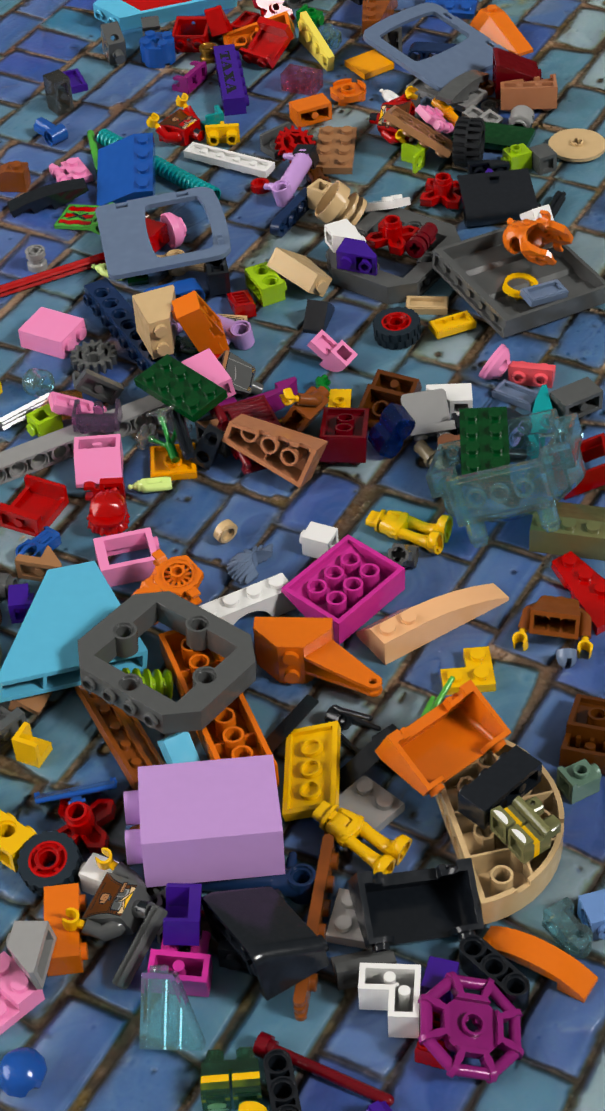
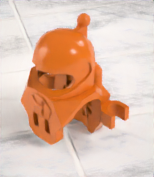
[502,210,574,266]
[131,549,204,626]

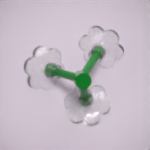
[135,406,193,463]

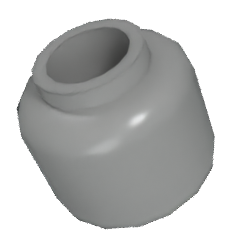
[508,105,535,128]

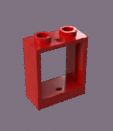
[172,16,211,52]
[551,433,605,500]

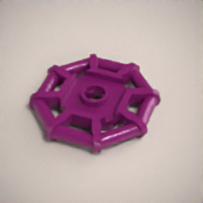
[417,971,524,1084]

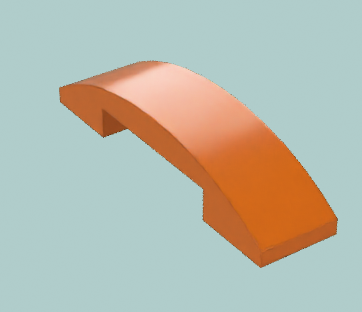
[483,926,598,1003]

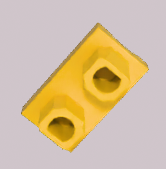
[205,121,240,146]

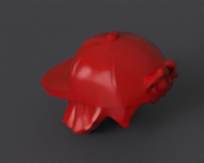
[87,487,130,536]

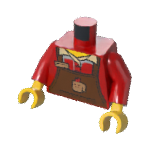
[369,86,418,145]
[146,93,205,146]

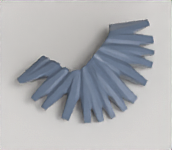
[227,544,273,585]

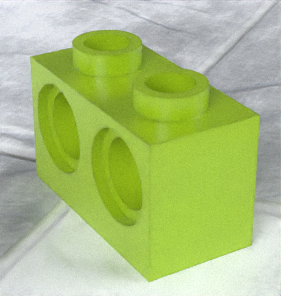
[244,262,287,307]

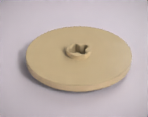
[548,128,605,162]

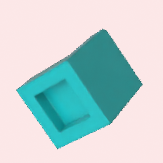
[201,105,224,133]

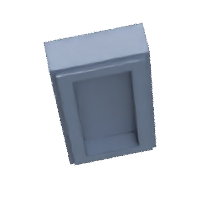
[520,279,569,307]
[492,379,539,412]

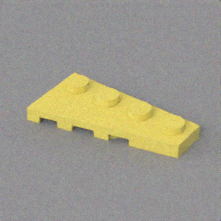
[298,11,335,72]

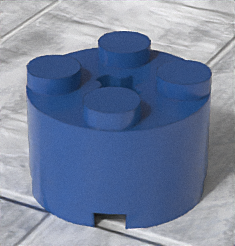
[139,30,176,69]

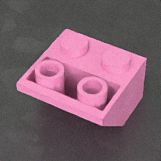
[73,434,124,488]

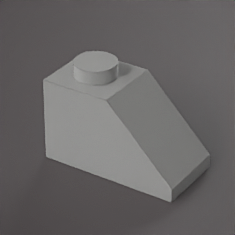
[6,921,57,990]

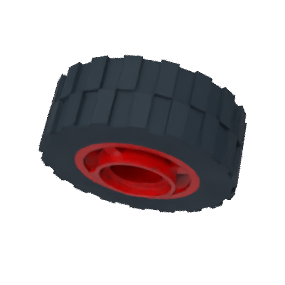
[373,307,421,350]
[17,830,84,897]

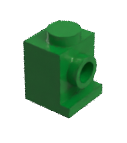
[296,4,324,29]

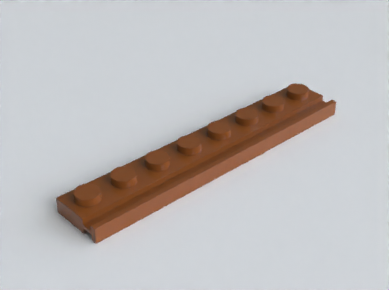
[74,685,165,790]

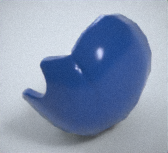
[0,1047,47,1098]

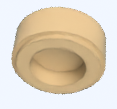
[213,519,238,544]

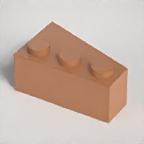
[500,74,558,112]

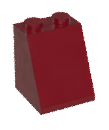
[492,48,543,99]

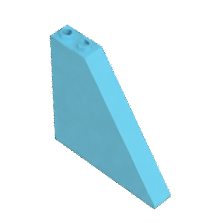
[0,561,148,703]

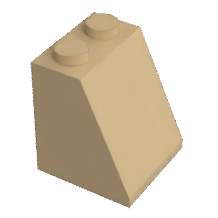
[132,285,178,359]

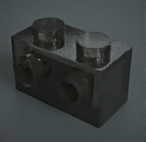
[43,69,74,116]

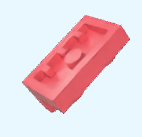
[508,361,556,388]

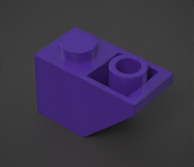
[336,238,378,276]

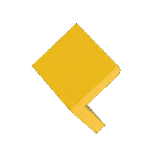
[11,721,53,768]

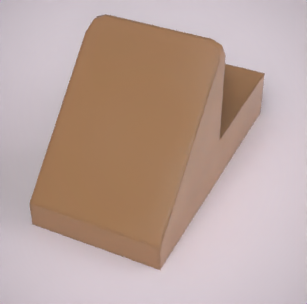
[14,545,62,582]

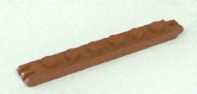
[293,831,339,1021]

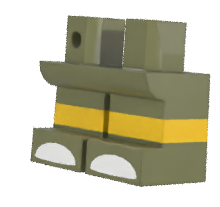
[490,796,561,864]

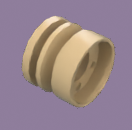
[314,180,367,225]

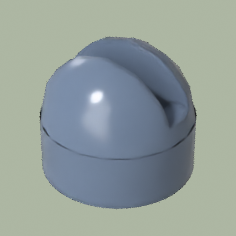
[556,648,577,668]

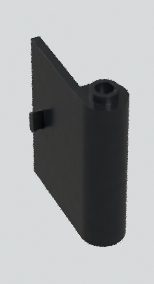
[457,168,541,227]

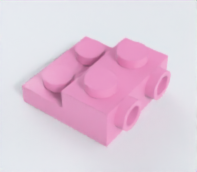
[0,951,45,1035]

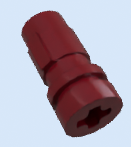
[405,222,438,258]

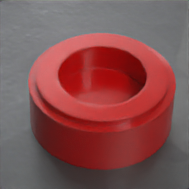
[251,178,270,194]

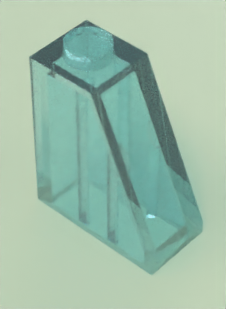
[139,965,206,1051]

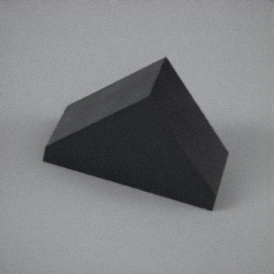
[303,299,335,334]

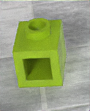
[501,143,532,170]

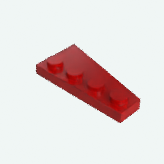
[551,551,605,635]

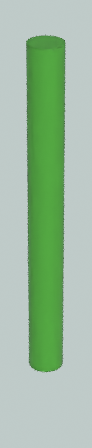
[87,130,98,174]

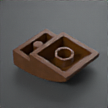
[358,369,422,435]
[559,694,605,775]

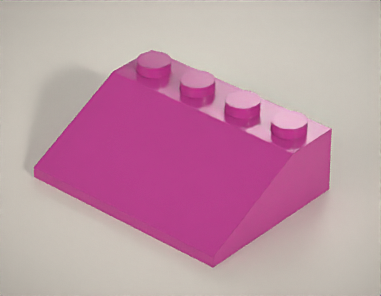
[281,535,405,645]

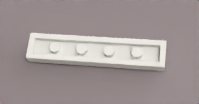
[183,142,275,178]

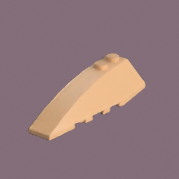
[356,583,509,665]

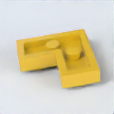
[440,646,496,695]

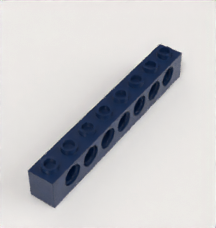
[83,278,177,371]

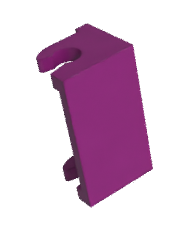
[172,60,208,94]

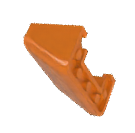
[375,679,512,798]

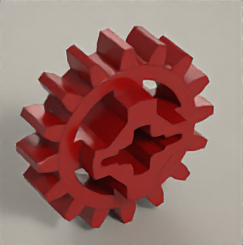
[275,125,316,163]

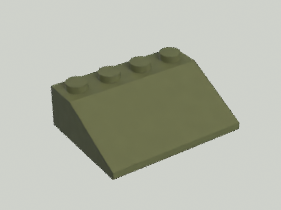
[529,500,605,561]

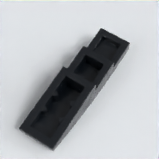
[7,178,89,218]

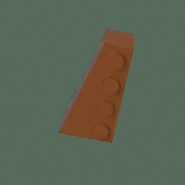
[362,0,398,40]

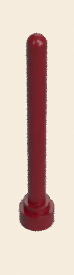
[252,1031,394,1107]

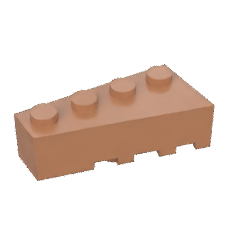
[221,413,328,488]

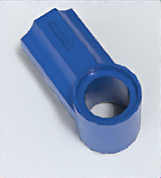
[33,117,68,146]

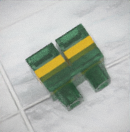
[201,1046,263,1111]

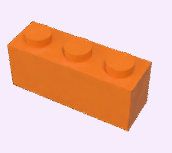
[44,883,88,977]

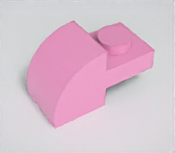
[307,330,358,372]

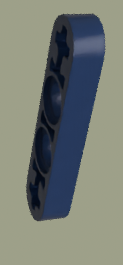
[270,187,310,237]

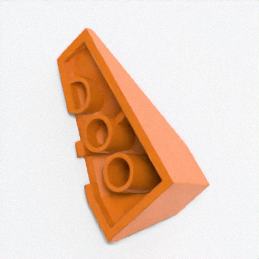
[469,4,533,56]
[222,11,296,49]

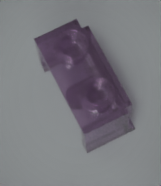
[71,399,123,434]

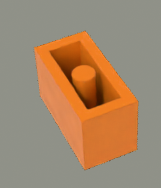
[289,93,332,128]

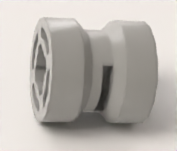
[25,244,48,273]

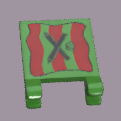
[54,202,113,235]

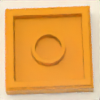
[344,49,394,80]
[150,443,197,481]

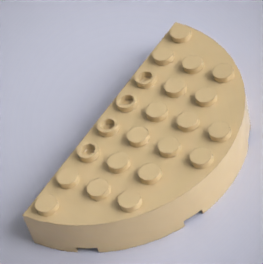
[435,739,564,925]

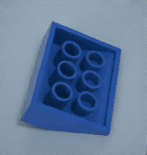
[97,133,155,209]

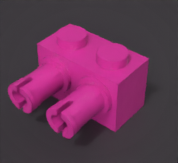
[146,931,213,997]

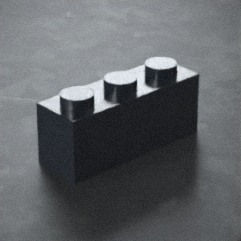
[458,745,542,830]

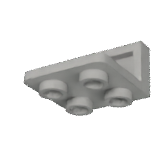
[400,389,456,442]

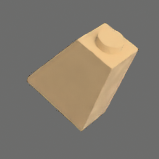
[267,247,332,297]

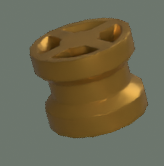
[199,42,216,64]

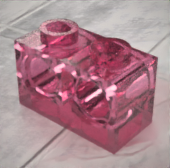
[280,64,323,96]

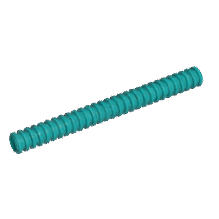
[97,129,221,200]

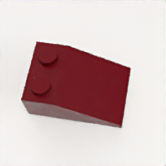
[319,407,369,465]

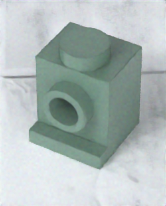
[556,759,602,804]

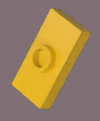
[428,310,477,339]
[328,389,352,408]

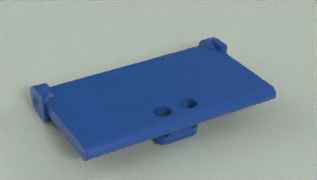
[33,777,118,805]

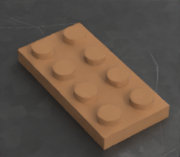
[383,105,453,158]
[315,126,357,174]

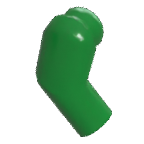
[315,374,331,392]

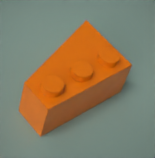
[171,290,230,354]

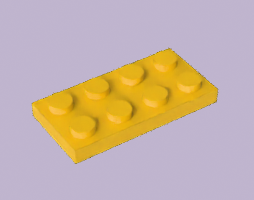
[282,721,341,822]

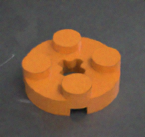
[330,78,366,106]

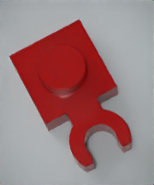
[83,477,126,501]

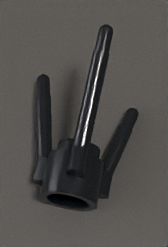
[324,705,381,755]

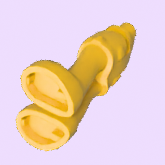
[365,509,453,555]
[311,800,412,875]

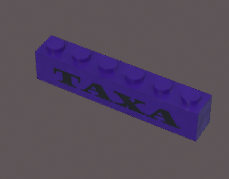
[213,44,249,116]

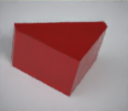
[204,5,233,37]

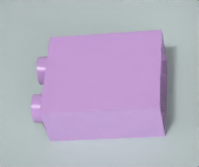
[123,754,285,888]

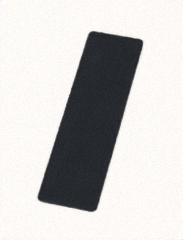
[266,695,319,753]
[339,727,392,792]

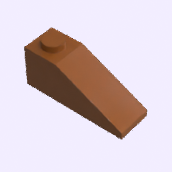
[0,161,31,193]

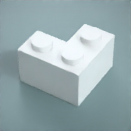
[358,962,421,1038]

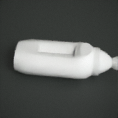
[380,89,400,102]

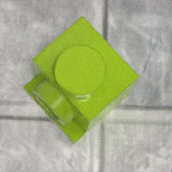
[26,403,63,437]

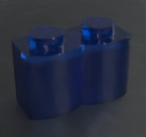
[368,403,415,459]

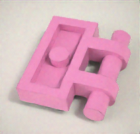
[415,104,455,134]
[48,157,94,183]

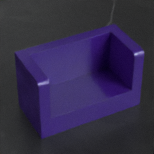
[163,883,202,946]

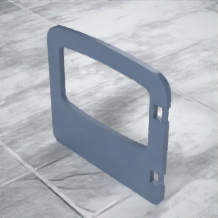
[363,2,509,92]
[95,187,231,280]

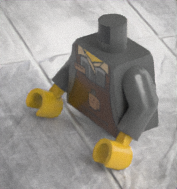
[62,848,155,941]

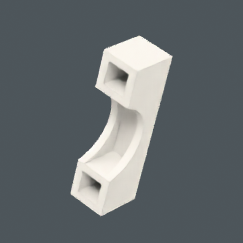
[199,573,295,625]

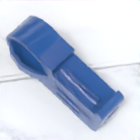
[15,526,62,557]

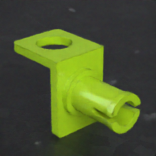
[401,142,429,174]

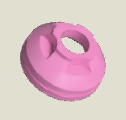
[160,212,187,249]
[478,344,511,380]

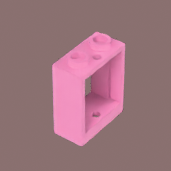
[93,527,160,587]

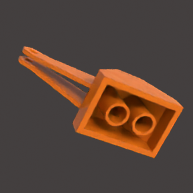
[253,617,383,697]

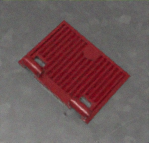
[210,395,281,475]

